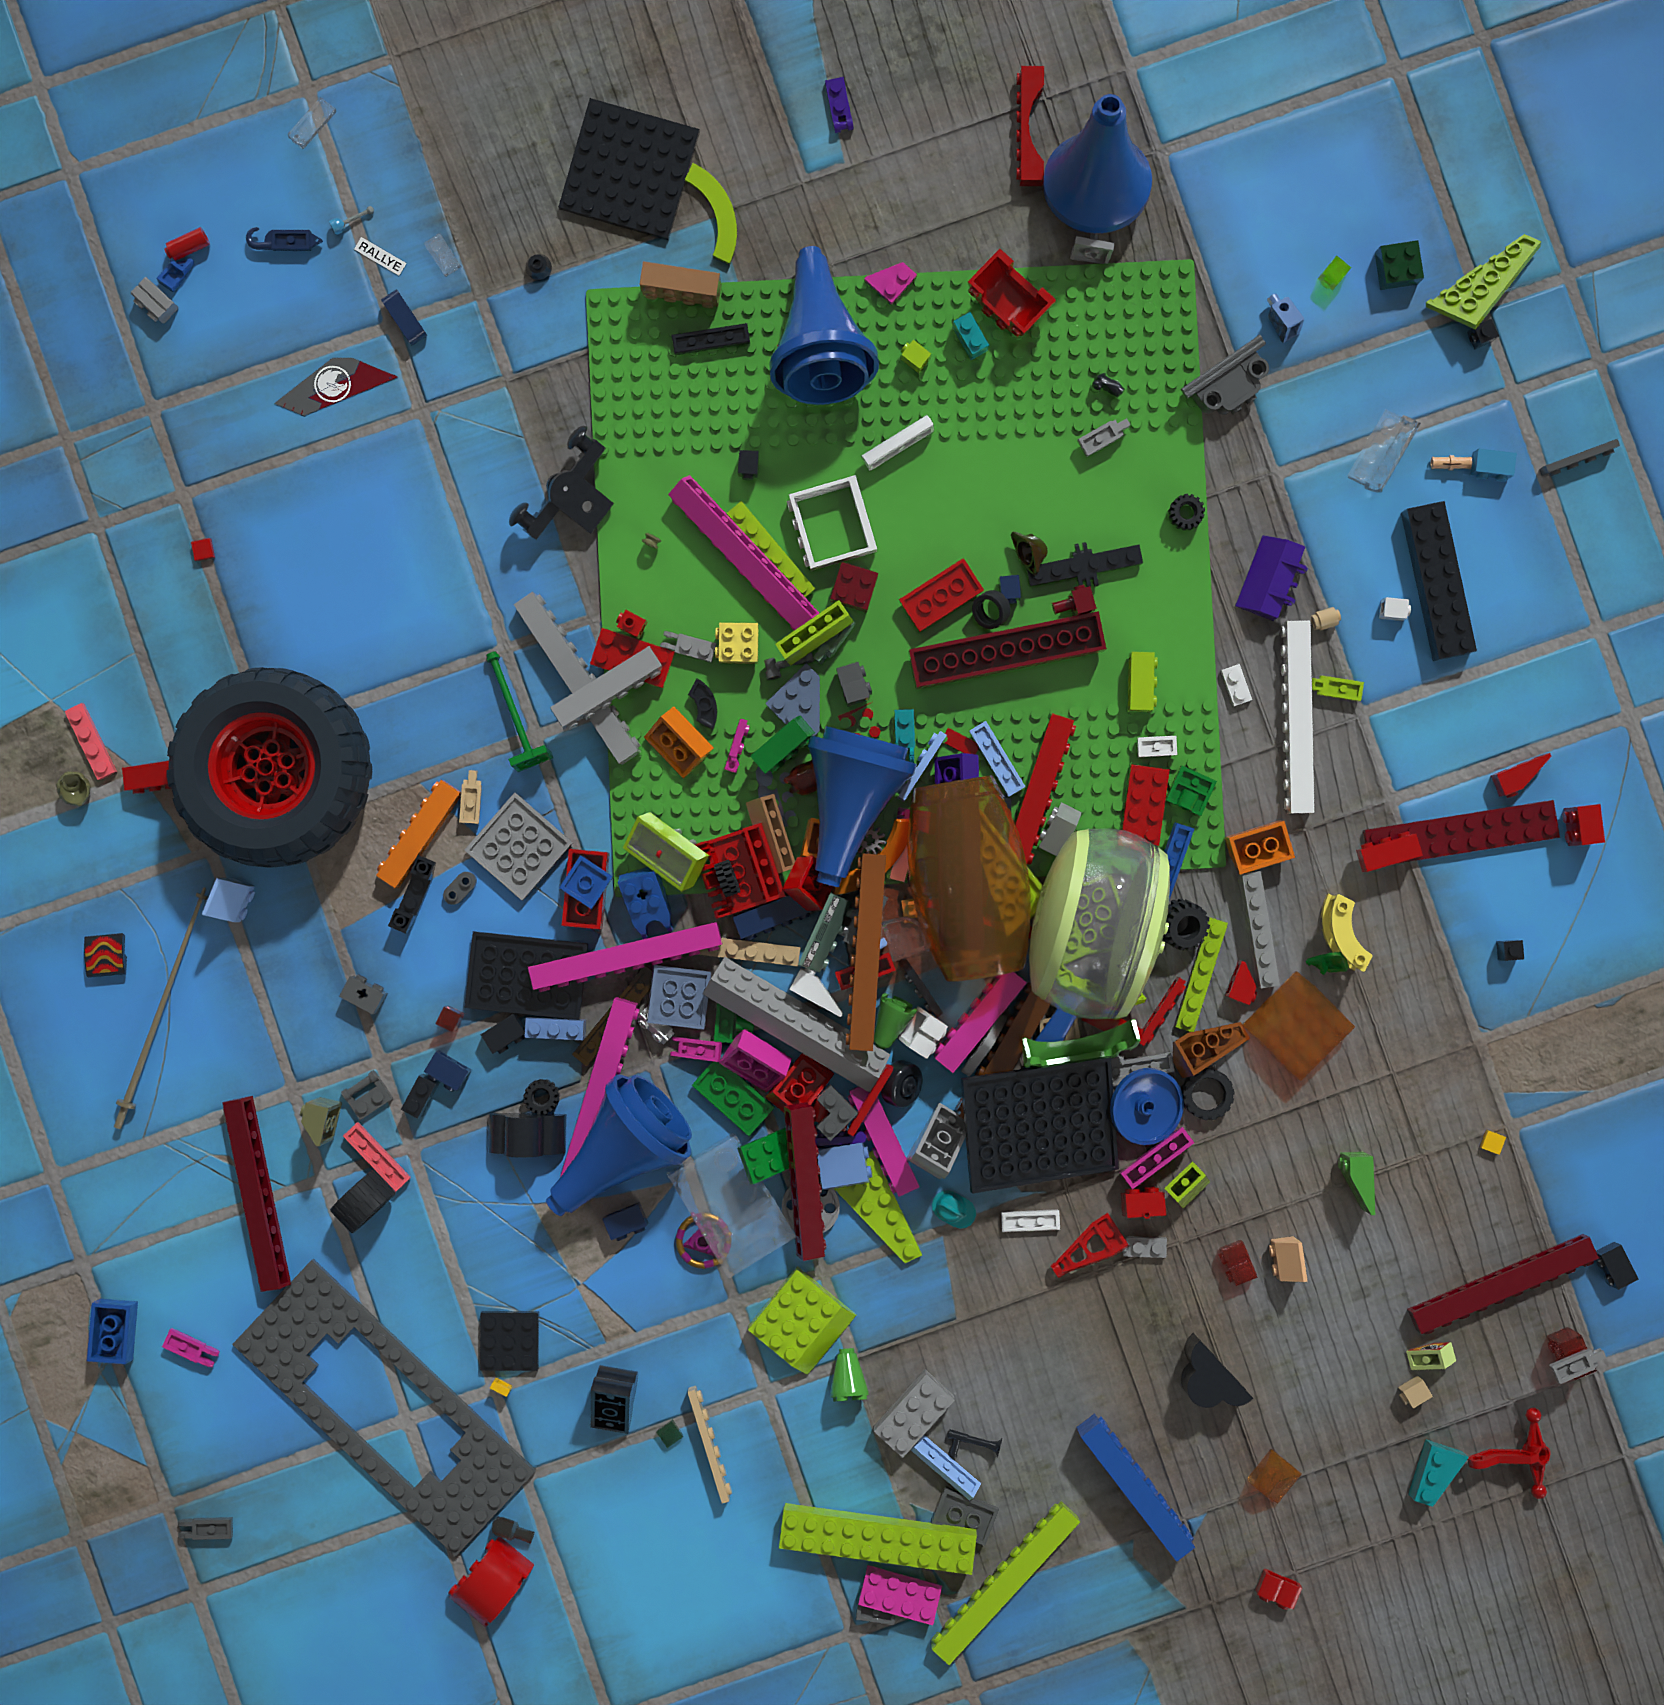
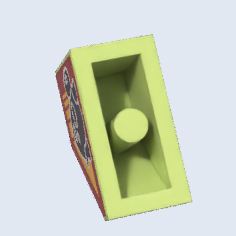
[1406,1342,1456,1370]

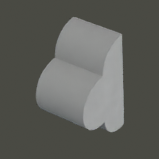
[907,1103,966,1179]

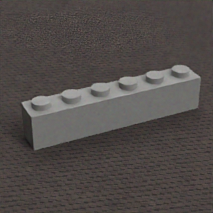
[550,646,662,730]
[1237,871,1280,988]

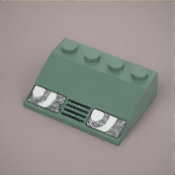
[798,893,853,973]

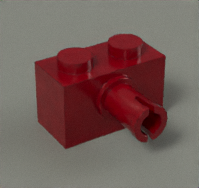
[1052,585,1097,616]

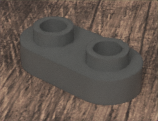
[443,872,477,905]

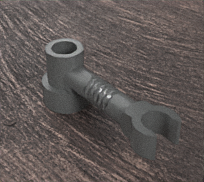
[764,653,814,680]

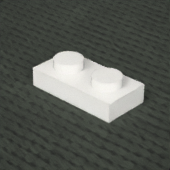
[1220,664,1252,707]
[1137,736,1177,757]

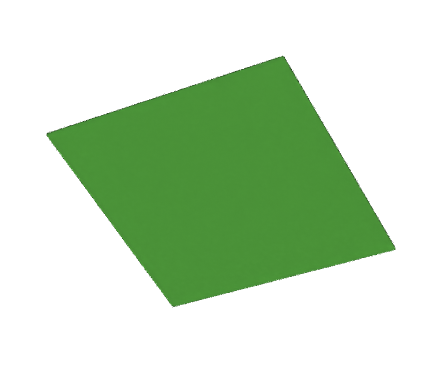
[586,259,1226,897]

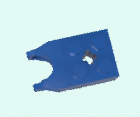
[618,867,673,939]

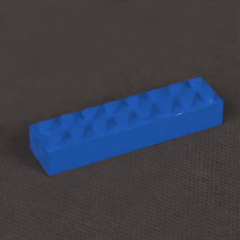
[1076,1413,1195,1562]

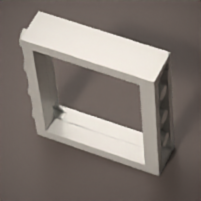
[787,475,877,571]

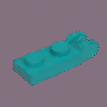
[894,709,915,763]

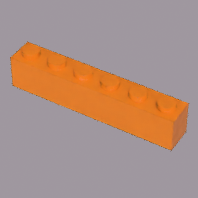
[376,780,461,888]

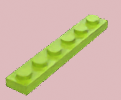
[727,501,815,598]
[1174,917,1228,1032]

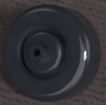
[881,1060,923,1108]

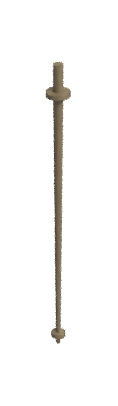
[114,887,208,1129]

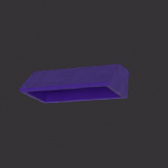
[1235,535,1308,621]

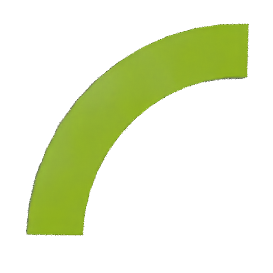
[685,163,737,265]

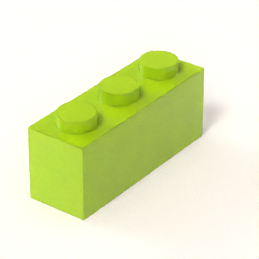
[1128,652,1158,712]

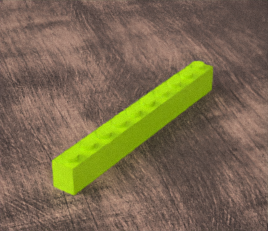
[931,1501,1080,1665]

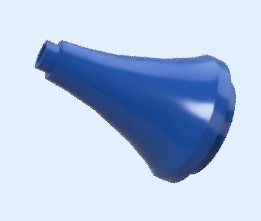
[1043,94,1152,233]
[769,246,879,405]
[808,726,917,887]
[546,1074,692,1216]

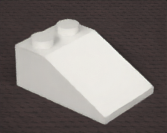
[789,968,843,1017]

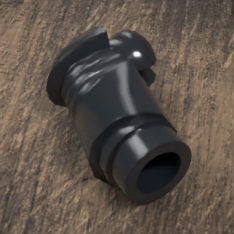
[1092,373,1125,398]

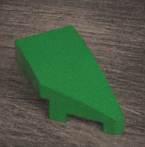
[1306,952,1349,975]

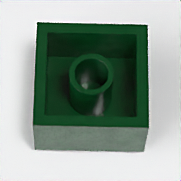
[1375,240,1424,290]

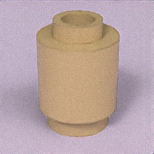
[1311,607,1341,631]

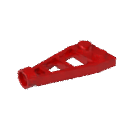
[1050,1213,1129,1278]

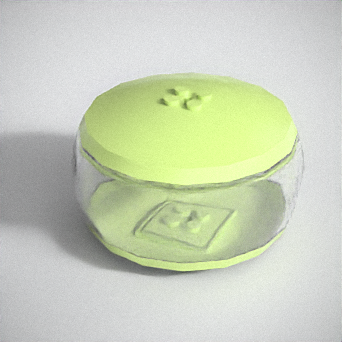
[1029,828,1170,1019]

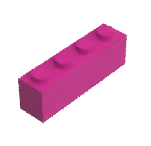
[1119,1127,1194,1189]

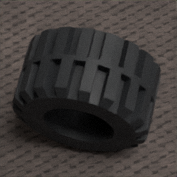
[1162,899,1210,951]

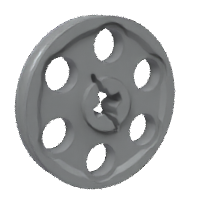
[782,1178,840,1233]

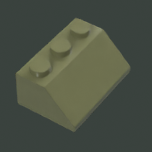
[300,1097,342,1147]

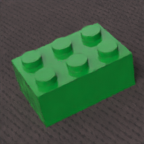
[750,715,815,774]

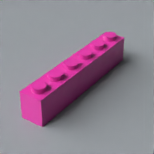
[847,1086,919,1197]

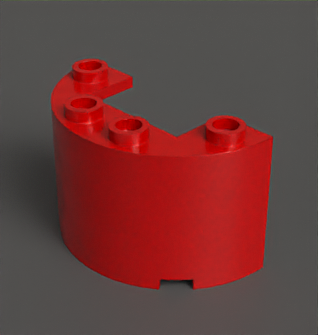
[968,249,1056,337]
[448,1536,534,1627]

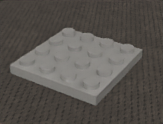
[465,793,573,901]

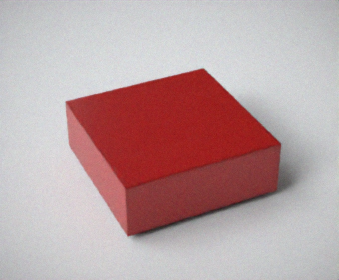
[191,538,215,561]

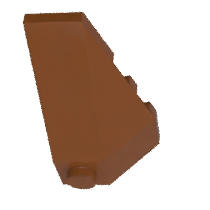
[1173,1022,1250,1078]

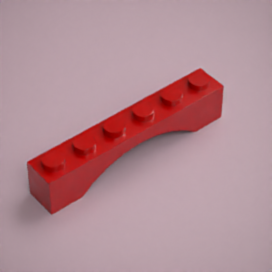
[1016,66,1044,186]

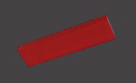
[847,1064,893,1136]

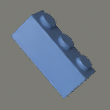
[525,1017,586,1040]

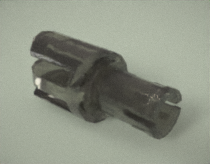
[492,1517,535,1544]

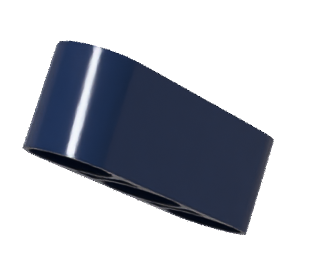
[381,289,428,346]

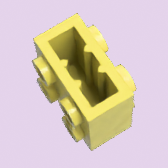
[715,623,759,664]

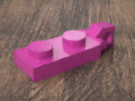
[724,719,750,772]

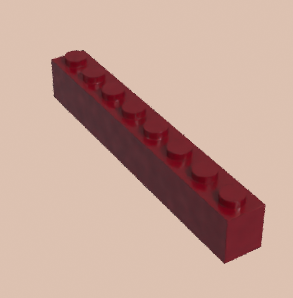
[784,1102,826,1261]

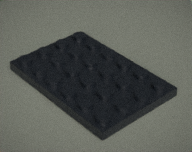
[465,931,588,1020]

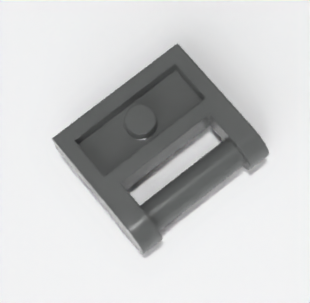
[341,1070,393,1120]

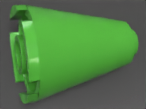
[874,993,917,1049]

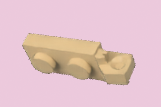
[459,770,482,824]

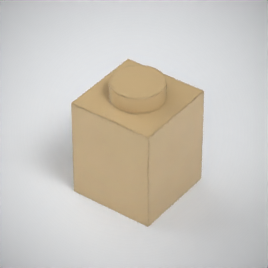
[1398,1376,1433,1408]

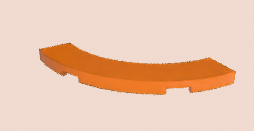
[832,819,915,895]

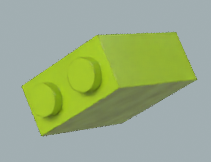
[1164,1161,1210,1208]

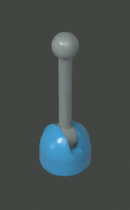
[329,206,374,235]

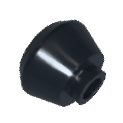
[526,254,552,280]

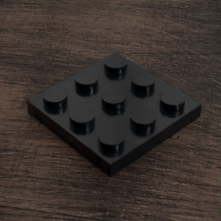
[480,1311,539,1371]

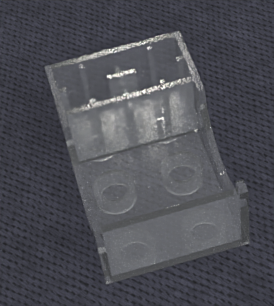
[667,1133,796,1279]

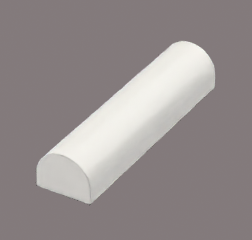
[861,415,934,471]

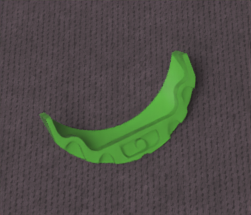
[1022,1019,1141,1068]

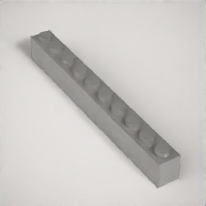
[514,592,641,765]

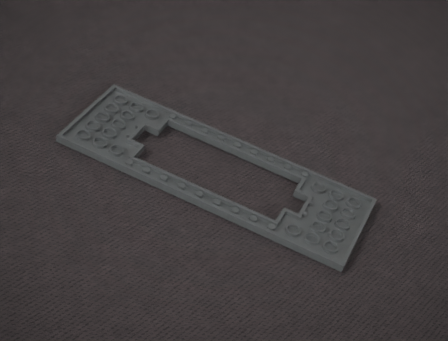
[232,1259,536,1556]

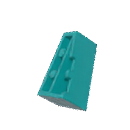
[1408,1439,1469,1507]

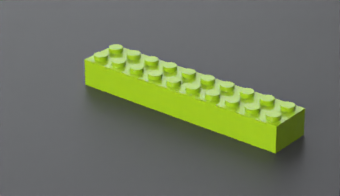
[779,1503,977,1575]

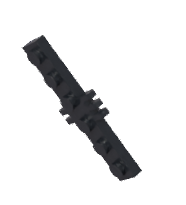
[1026,542,1143,587]

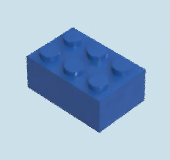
[87,1298,138,1364]

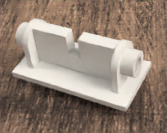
[637,1007,675,1045]

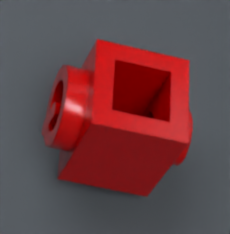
[616,609,648,639]

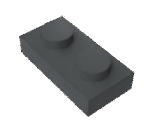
[855,1599,896,1625]

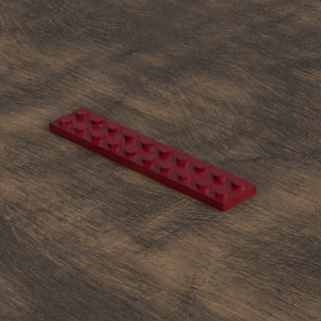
[1363,800,1560,864]

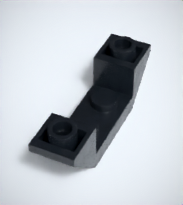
[388,855,436,934]

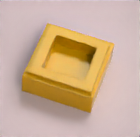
[1480,1130,1506,1155]
[490,1378,513,1397]

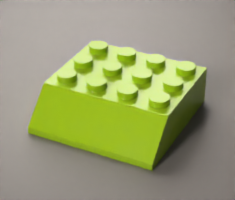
[748,1266,857,1375]

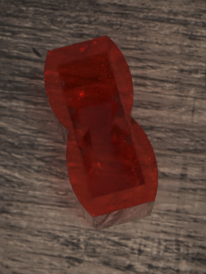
[1218,1240,1258,1286]

